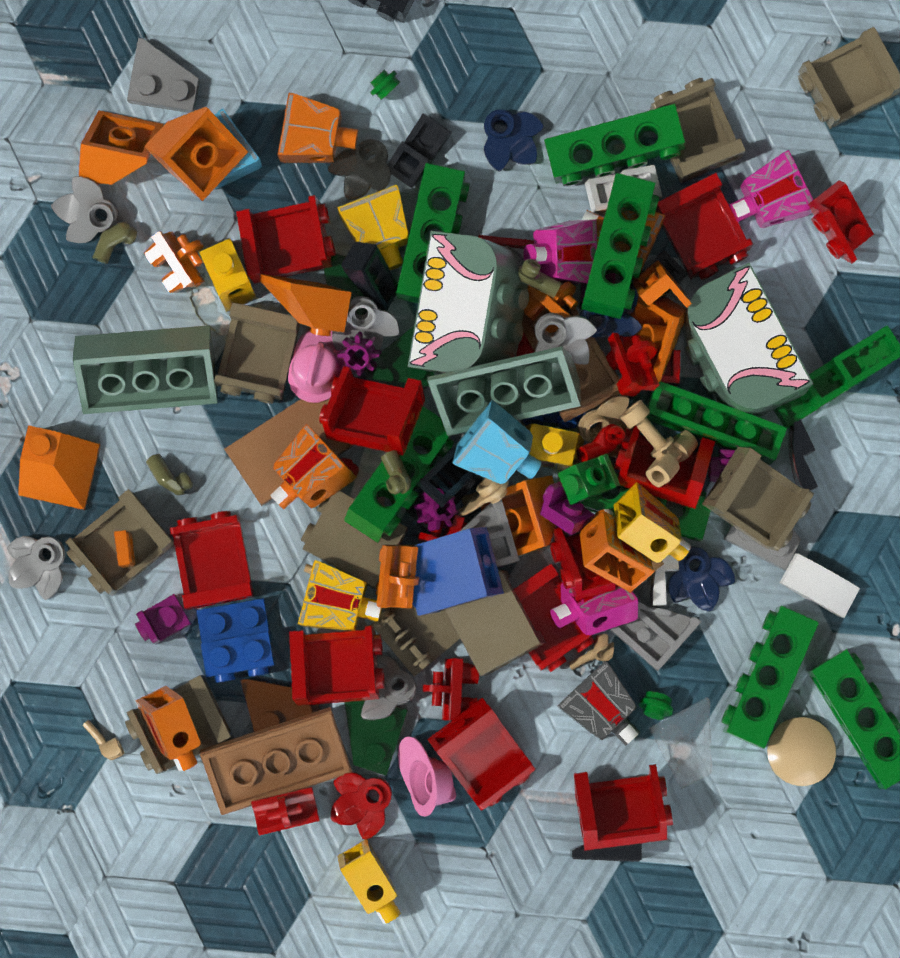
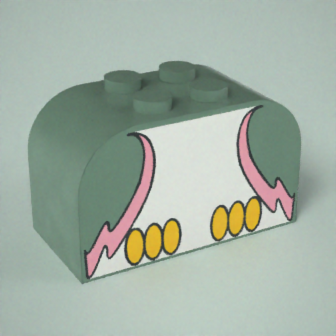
[408,231,529,374]
[682,262,813,417]

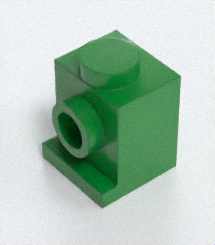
[557,454,620,505]

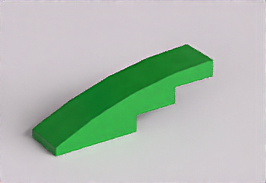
[773,325,900,429]

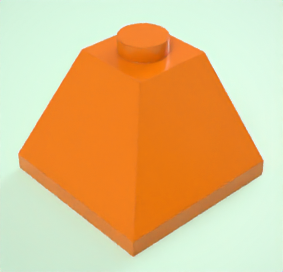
[144,107,248,201]
[79,110,163,185]
[260,274,352,336]
[630,294,687,382]
[18,425,101,510]
[480,475,556,556]

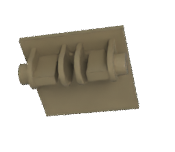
[371,604,460,677]

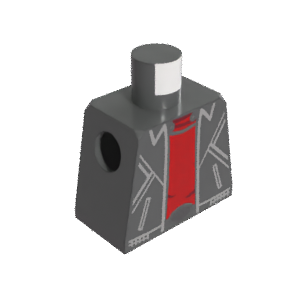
[557,661,640,746]

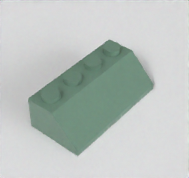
[73,325,218,414]
[427,346,581,436]

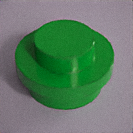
[369,69,400,100]
[639,691,673,720]

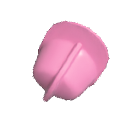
[288,329,347,403]
[397,736,456,817]

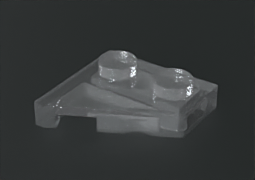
[649,697,712,789]

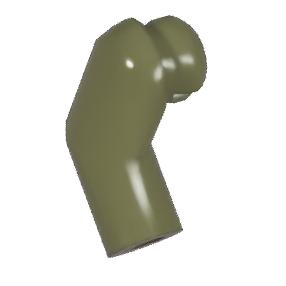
[92,222,137,264]
[518,259,561,298]
[381,450,411,495]
[146,454,193,495]

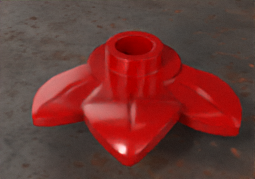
[330,772,392,840]

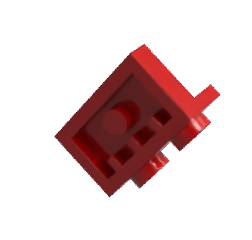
[808,180,874,264]
[550,528,615,601]

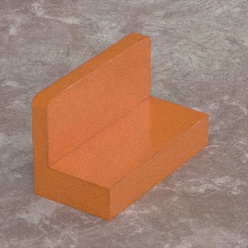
[632,260,692,308]

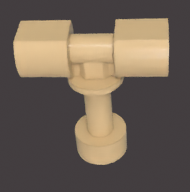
[620,400,698,488]

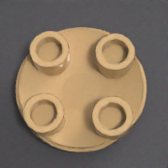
[767,717,836,786]

